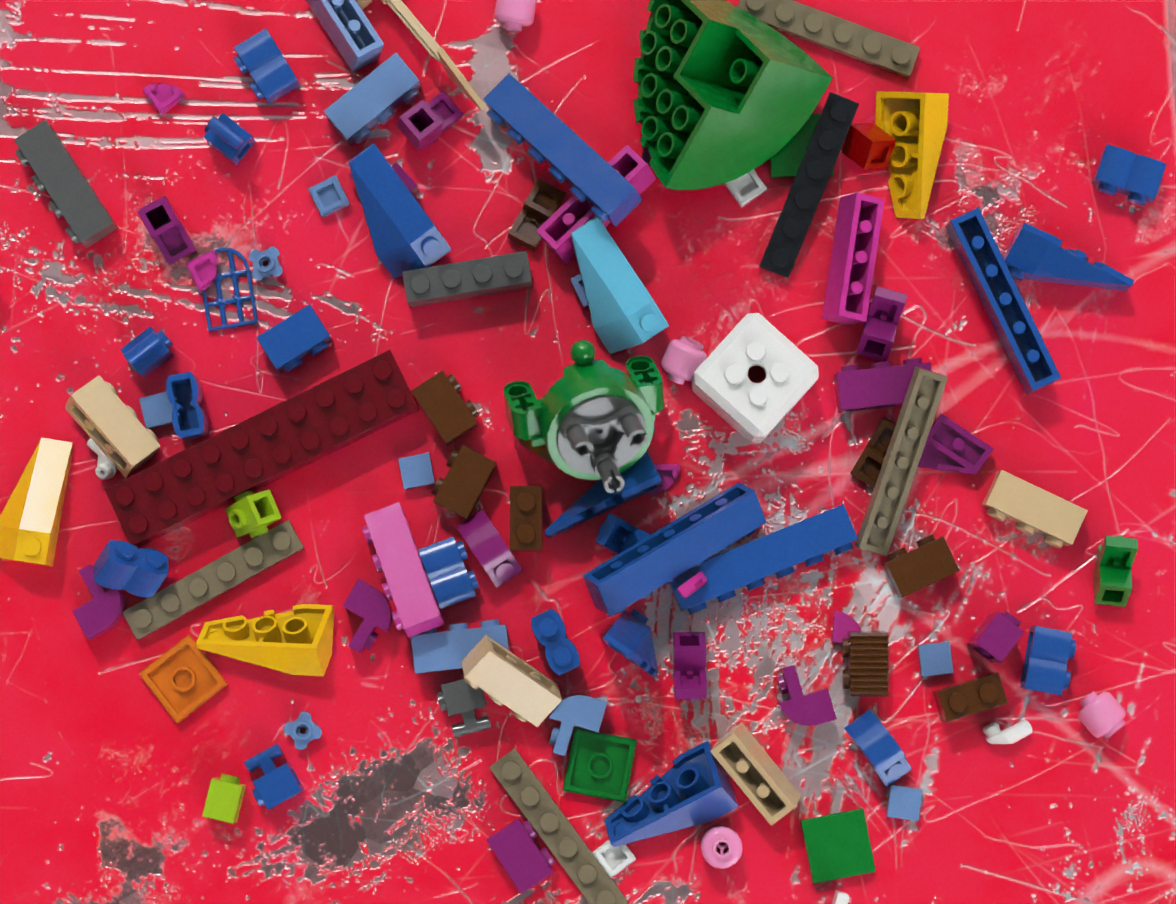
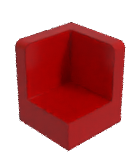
[842,123,896,169]

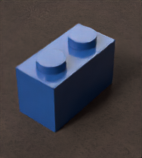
[256,304,333,373]

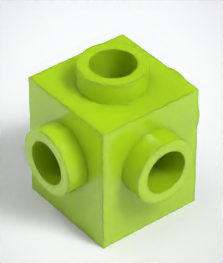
[225,489,282,539]

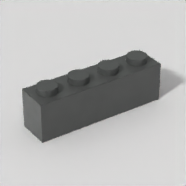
[14,120,118,248]
[402,251,533,308]

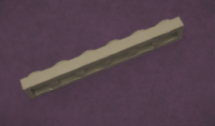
[737,0,921,79]
[855,366,948,556]
[122,520,304,640]
[489,748,628,904]

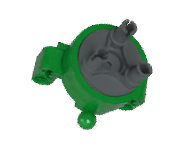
[503,340,664,493]

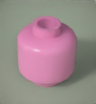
[494,0,537,32]
[661,336,707,385]
[1078,691,1126,739]
[700,826,743,869]

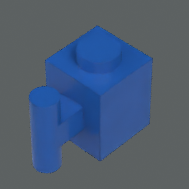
[203,113,256,166]
[120,327,174,378]
[244,743,305,810]

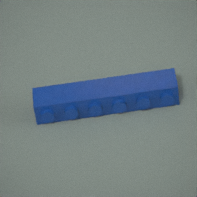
[483,73,642,227]
[945,207,1061,395]
[583,482,766,617]
[669,504,858,615]

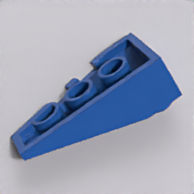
[348,143,452,278]
[1003,223,1134,291]
[545,450,663,538]
[603,608,658,677]
[604,741,739,847]

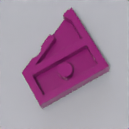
[918,413,994,475]

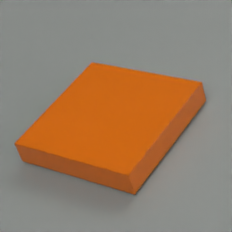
[139,634,228,724]

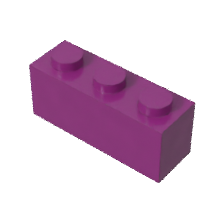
[834,358,932,413]

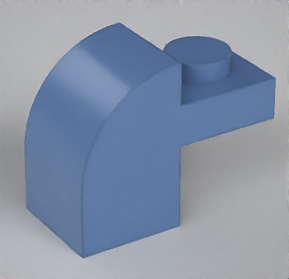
[549,695,607,756]

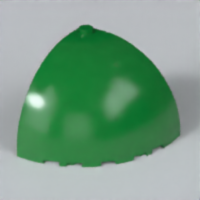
[633,0,833,190]

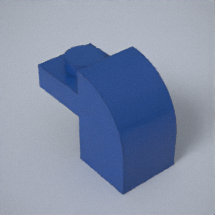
[595,513,651,555]
[844,709,912,787]

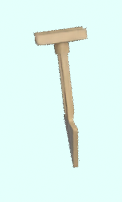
[356,0,487,111]

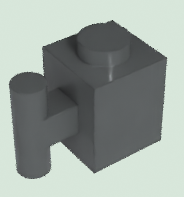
[437,679,492,737]

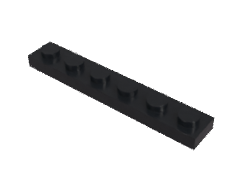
[759,92,859,278]

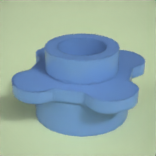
[249,247,283,280]
[284,712,322,750]

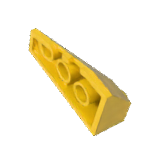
[875,91,949,219]
[0,438,74,567]
[196,604,334,676]

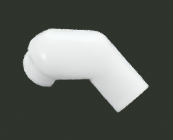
[86,438,117,480]
[983,720,1033,744]

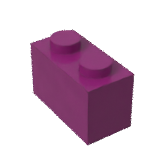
[967,611,1024,663]
[487,818,555,894]

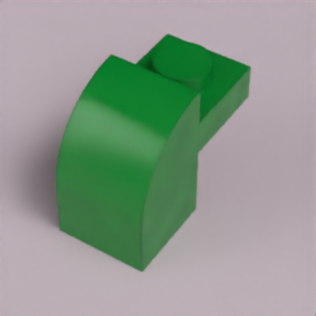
[1093,536,1138,607]

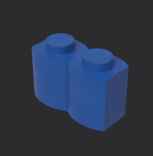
[233,28,300,104]
[1092,144,1167,205]
[166,372,209,441]
[418,536,480,609]
[94,540,168,597]
[531,608,580,676]
[1020,625,1076,695]

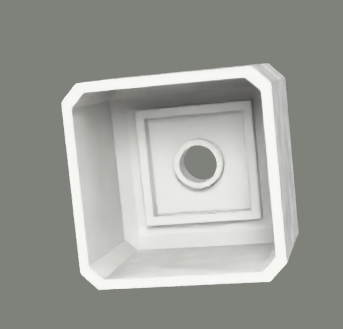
[691,313,819,443]

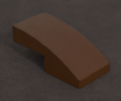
[507,179,566,252]
[850,417,896,488]

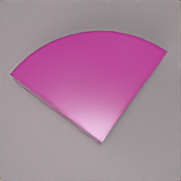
[142,83,186,115]
[186,250,218,293]
[648,464,680,496]
[676,571,708,598]
[831,611,861,643]

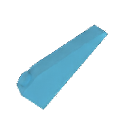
[571,216,669,354]

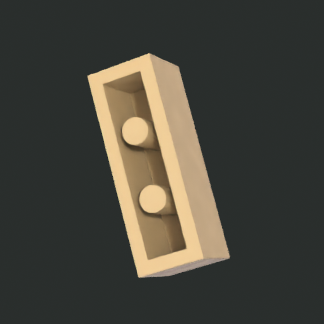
[65,376,161,478]
[981,470,1088,549]
[461,635,562,727]
[710,722,802,825]

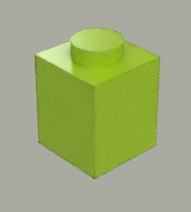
[202,773,246,824]

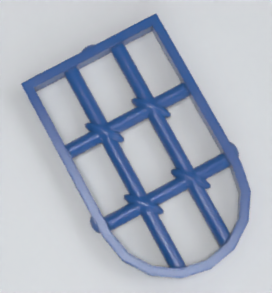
[202,248,258,332]

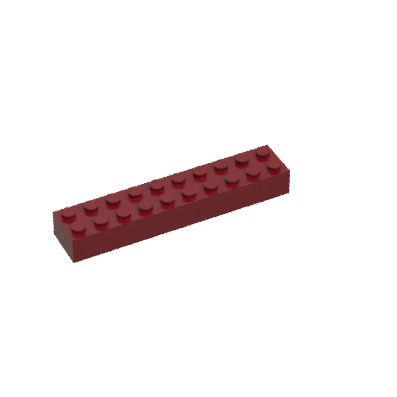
[104,350,420,548]

